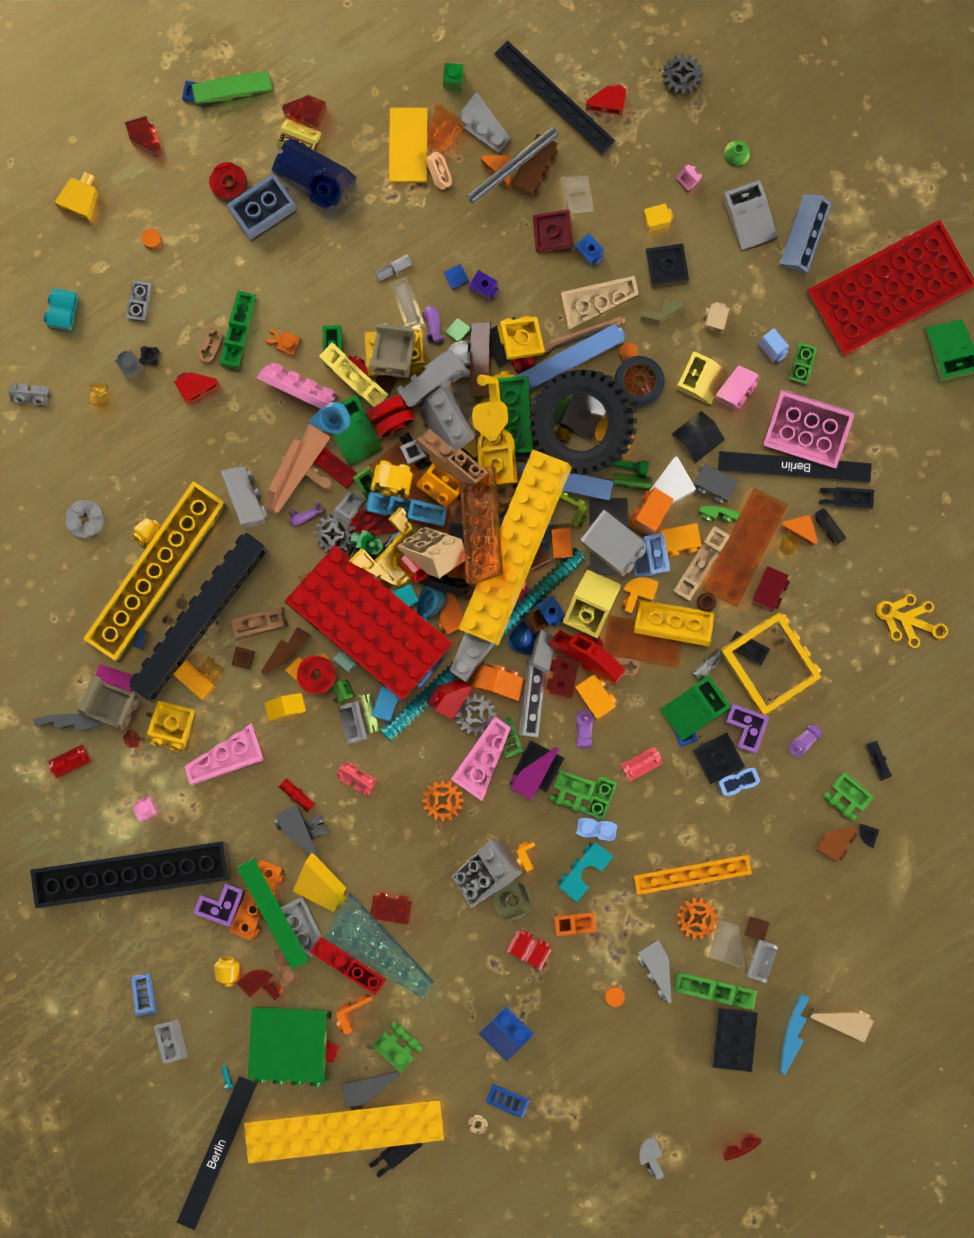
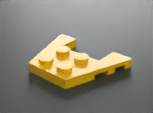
[349,507,413,588]

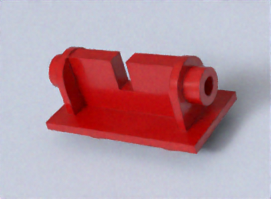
[48,744,91,778]

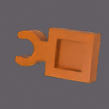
[265,329,301,356]

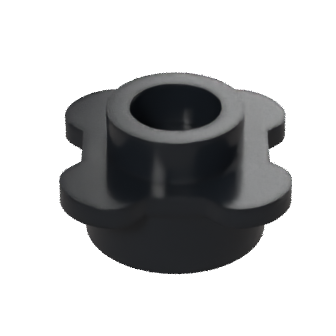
[139,346,159,366]

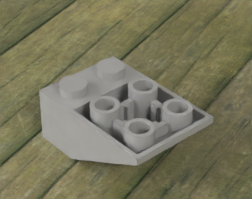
[722,180,777,250]
[452,841,522,907]

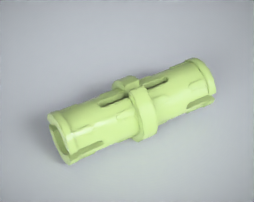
[359,694,380,734]

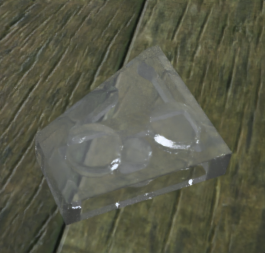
[708,920,745,969]

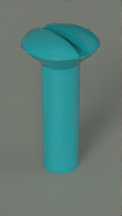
[221,1066,234,1090]

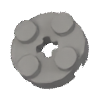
[65,500,104,539]

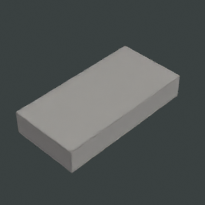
[332,491,366,524]
[530,630,554,673]

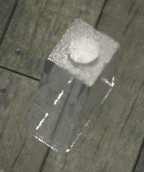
[389,276,425,329]

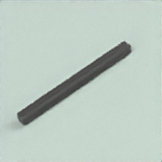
[467,127,559,204]

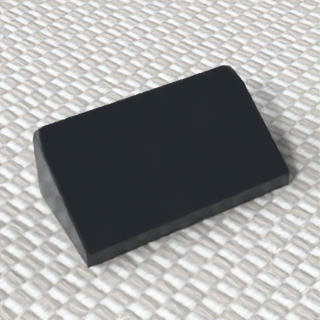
[813,508,847,546]

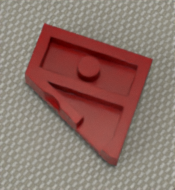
[349,508,398,535]

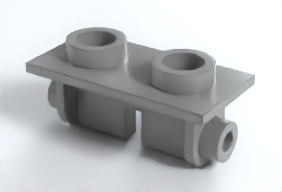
[8,383,50,405]

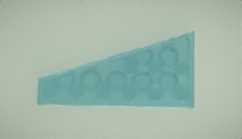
[324,892,434,999]

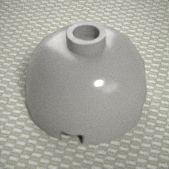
[448,340,471,378]

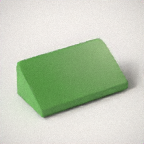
[613,472,652,491]

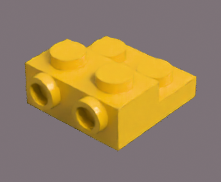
[497,316,545,360]
[147,701,195,751]

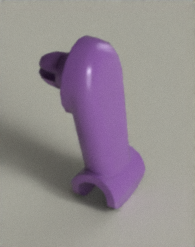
[422,306,444,343]
[289,501,326,526]
[576,709,593,749]
[789,724,822,757]

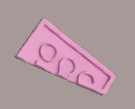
[451,716,511,801]
[184,723,264,786]

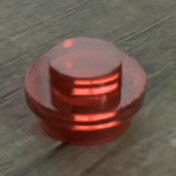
[123,730,140,749]

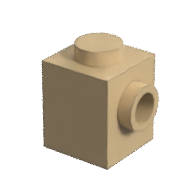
[703,302,730,334]

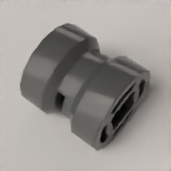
[304,814,329,839]

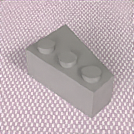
[396,350,466,407]

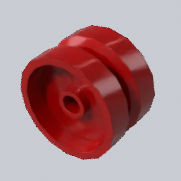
[366,395,416,439]

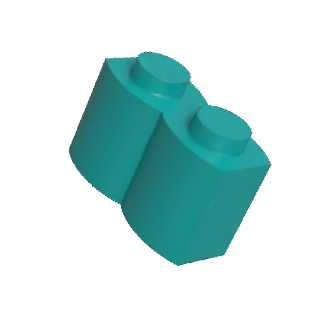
[44,288,78,331]

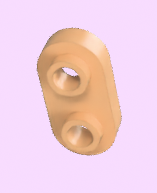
[427,152,452,190]

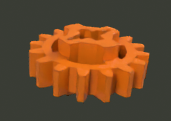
[422,780,464,822]
[676,898,719,940]

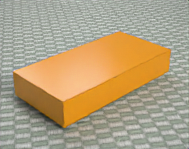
[173,661,215,700]

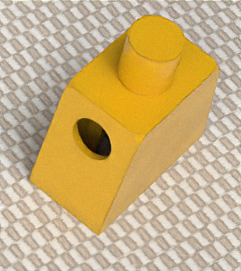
[54,172,98,221]

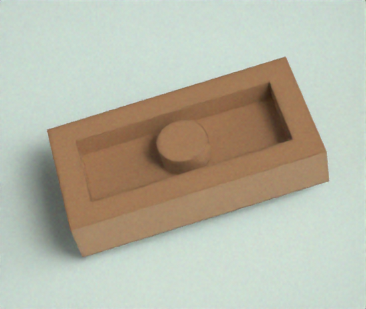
[274,948,301,988]

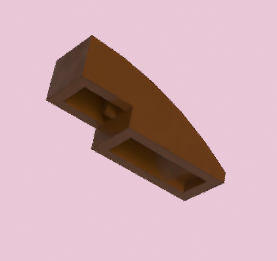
[261,627,312,675]

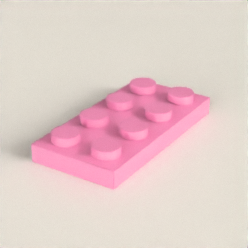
[257,363,338,409]

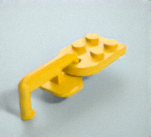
[472,375,518,487]

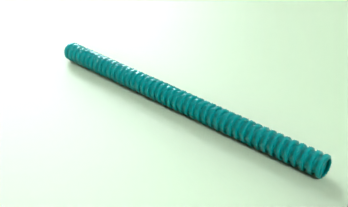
[380,548,586,741]

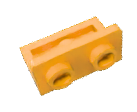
[516,840,535,872]

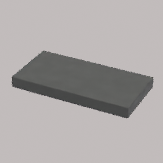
[589,498,629,575]

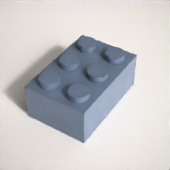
[227,173,297,240]

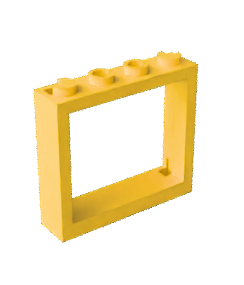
[719,612,822,715]

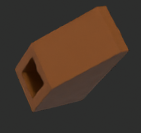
[815,826,857,862]

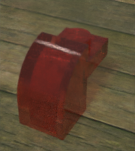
[237,969,282,1000]

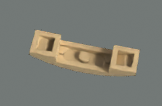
[674,526,730,601]

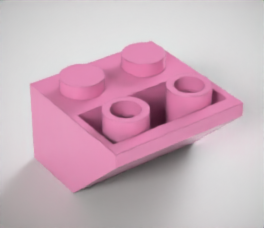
[714,365,759,412]

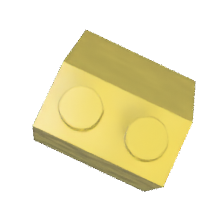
[562,570,622,638]

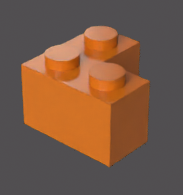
[628,487,674,537]
[468,662,525,701]

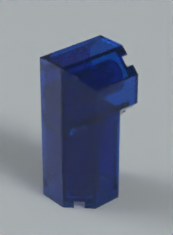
[272,138,357,209]

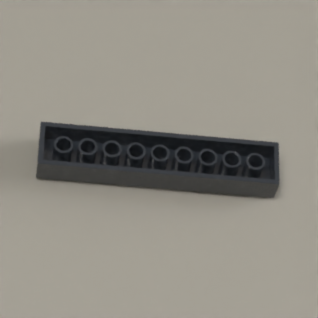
[129,532,268,703]
[30,841,231,908]

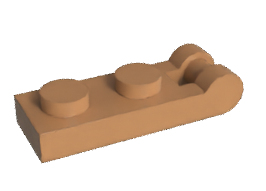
[304,465,332,491]
[231,607,288,638]

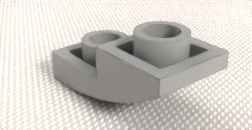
[126,280,152,321]

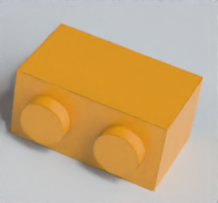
[658,523,702,557]
[575,674,617,720]

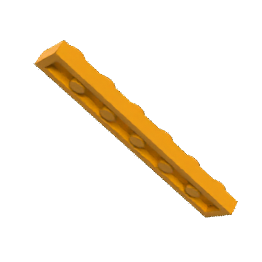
[634,855,752,895]

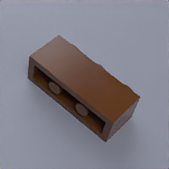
[512,133,559,197]

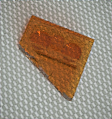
[427,102,466,154]

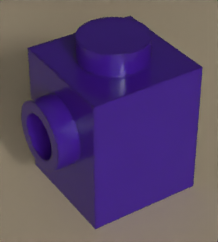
[468,270,499,301]

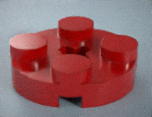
[209,162,247,201]
[297,655,336,694]

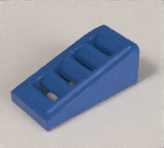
[486,1084,531,1118]

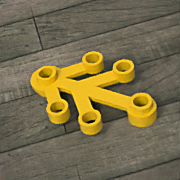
[876,594,948,649]

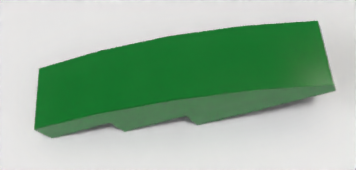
[220,291,256,370]

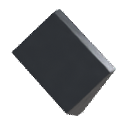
[671,411,725,464]

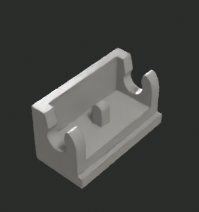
[338,701,368,745]
[746,939,779,983]
[154,1019,188,1064]

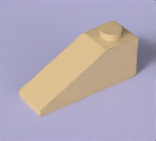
[808,1011,874,1042]

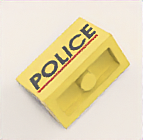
[276,119,321,159]

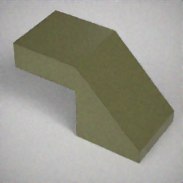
[641,299,683,325]

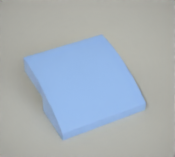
[633,533,671,578]

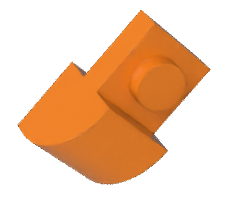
[554,912,597,936]

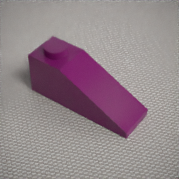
[510,747,559,801]

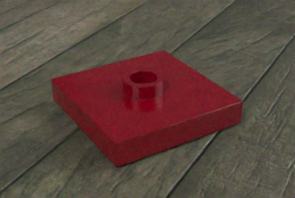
[533,209,574,253]

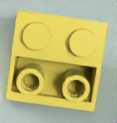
[676,351,727,405]

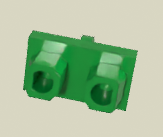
[350,530,384,560]

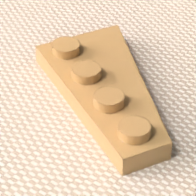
[560,276,639,330]

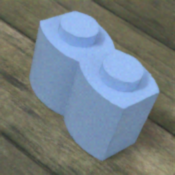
[758,328,789,363]
[717,768,760,797]
[576,818,617,841]

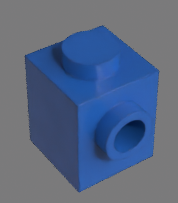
[575,234,604,267]
[537,595,565,627]

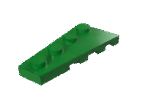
[498,376,534,454]

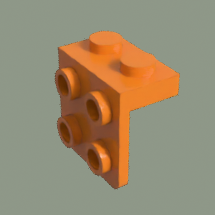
[335,994,374,1035]

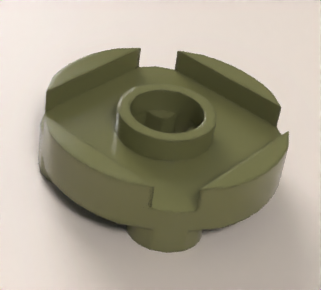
[493,881,532,921]

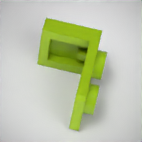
[559,491,587,530]

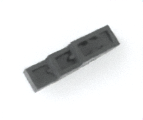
[33,713,106,732]

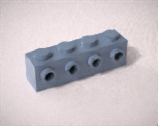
[780,194,832,273]

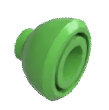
[724,140,751,166]

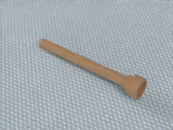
[542,316,625,356]

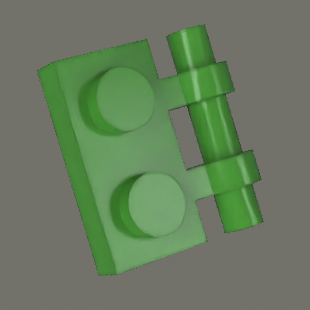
[549,770,596,814]
[823,772,874,822]
[372,1021,423,1072]

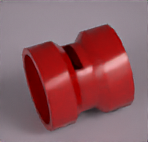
[511,357,535,375]

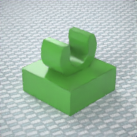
[329,679,355,702]

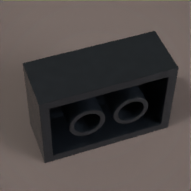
[711,1007,758,1072]

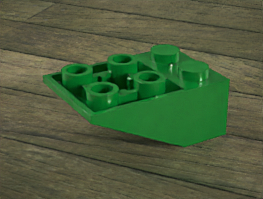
[925,319,974,382]
[332,395,383,466]
[660,676,731,741]

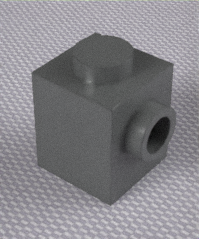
[115,350,144,380]

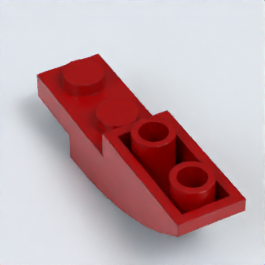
[549,630,625,684]
[310,936,386,996]

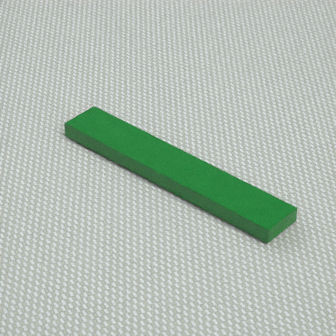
[236,858,309,970]

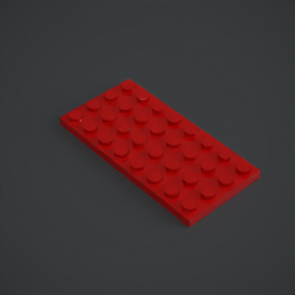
[807,220,974,357]
[284,545,453,701]

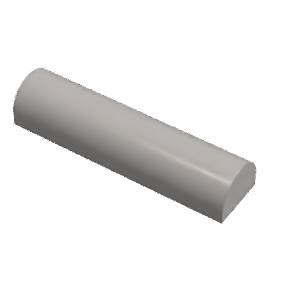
[518,659,546,738]

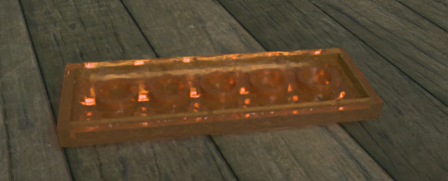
[460,465,503,585]
[703,488,788,607]

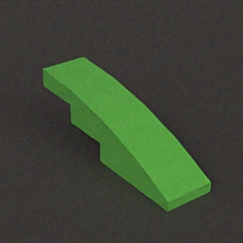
[191,72,272,104]
[674,972,758,1010]

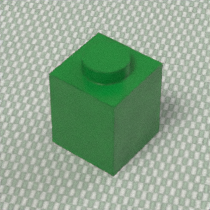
[443,63,464,90]

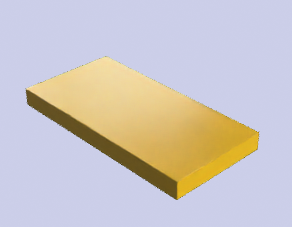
[389,108,428,183]
[634,599,715,647]

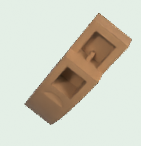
[416,429,488,485]

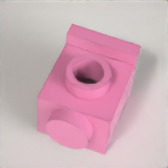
[132,796,159,822]

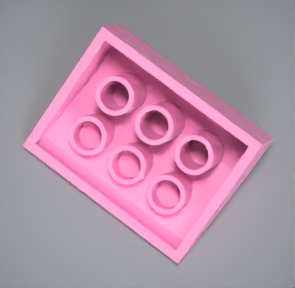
[763,389,855,468]

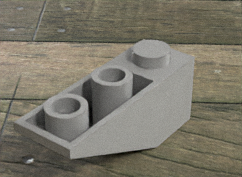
[637,940,671,1003]

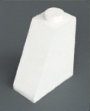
[650,456,696,505]

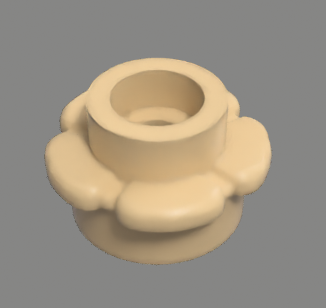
[468,1114,488,1134]

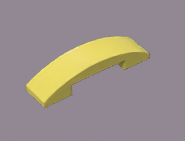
[319,343,388,407]

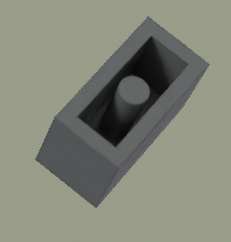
[694,464,739,504]

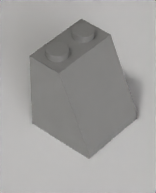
[580,510,647,577]

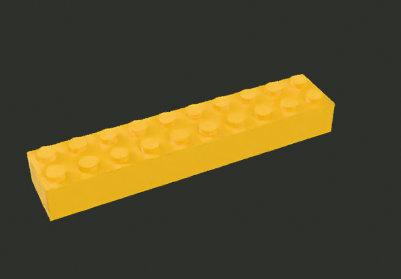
[458,450,572,645]
[84,481,227,662]
[244,1100,445,1163]

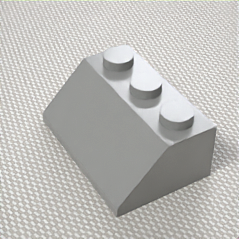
[420,387,477,450]
[221,466,268,530]

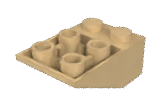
[397,527,468,578]

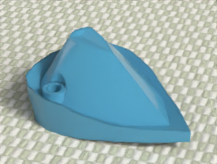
[308,402,350,434]
[417,586,446,619]

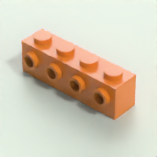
[229,859,285,940]

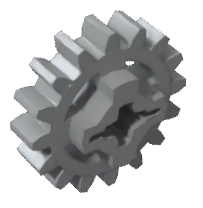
[314,514,355,553]
[455,694,496,736]

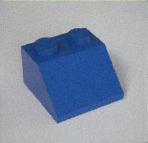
[479,1006,534,1061]

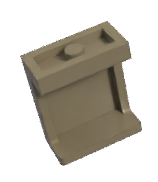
[369,323,416,378]
[78,675,139,731]

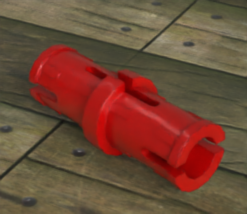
[278,778,315,812]

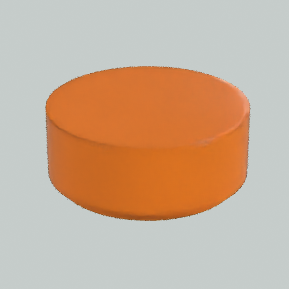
[141,229,161,249]
[619,342,638,361]
[605,987,625,1007]

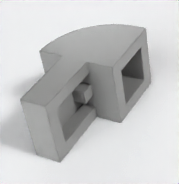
[400,439,430,465]
[639,1135,665,1180]

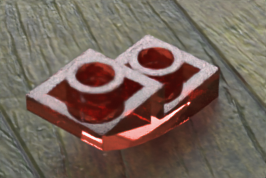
[722,1134,761,1161]

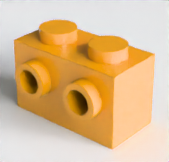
[416,463,464,508]

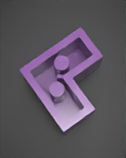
[725,704,769,754]
[193,883,246,927]

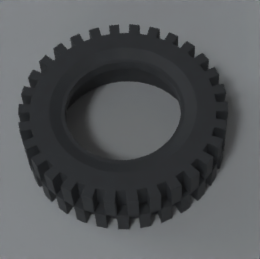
[529,370,637,475]

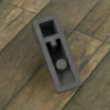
[274,805,320,860]
[341,1071,400,1110]

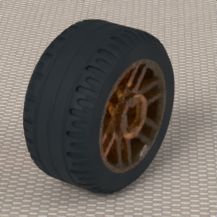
[614,356,665,408]

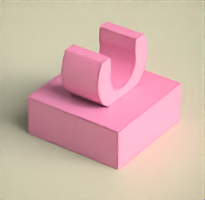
[676,164,702,191]

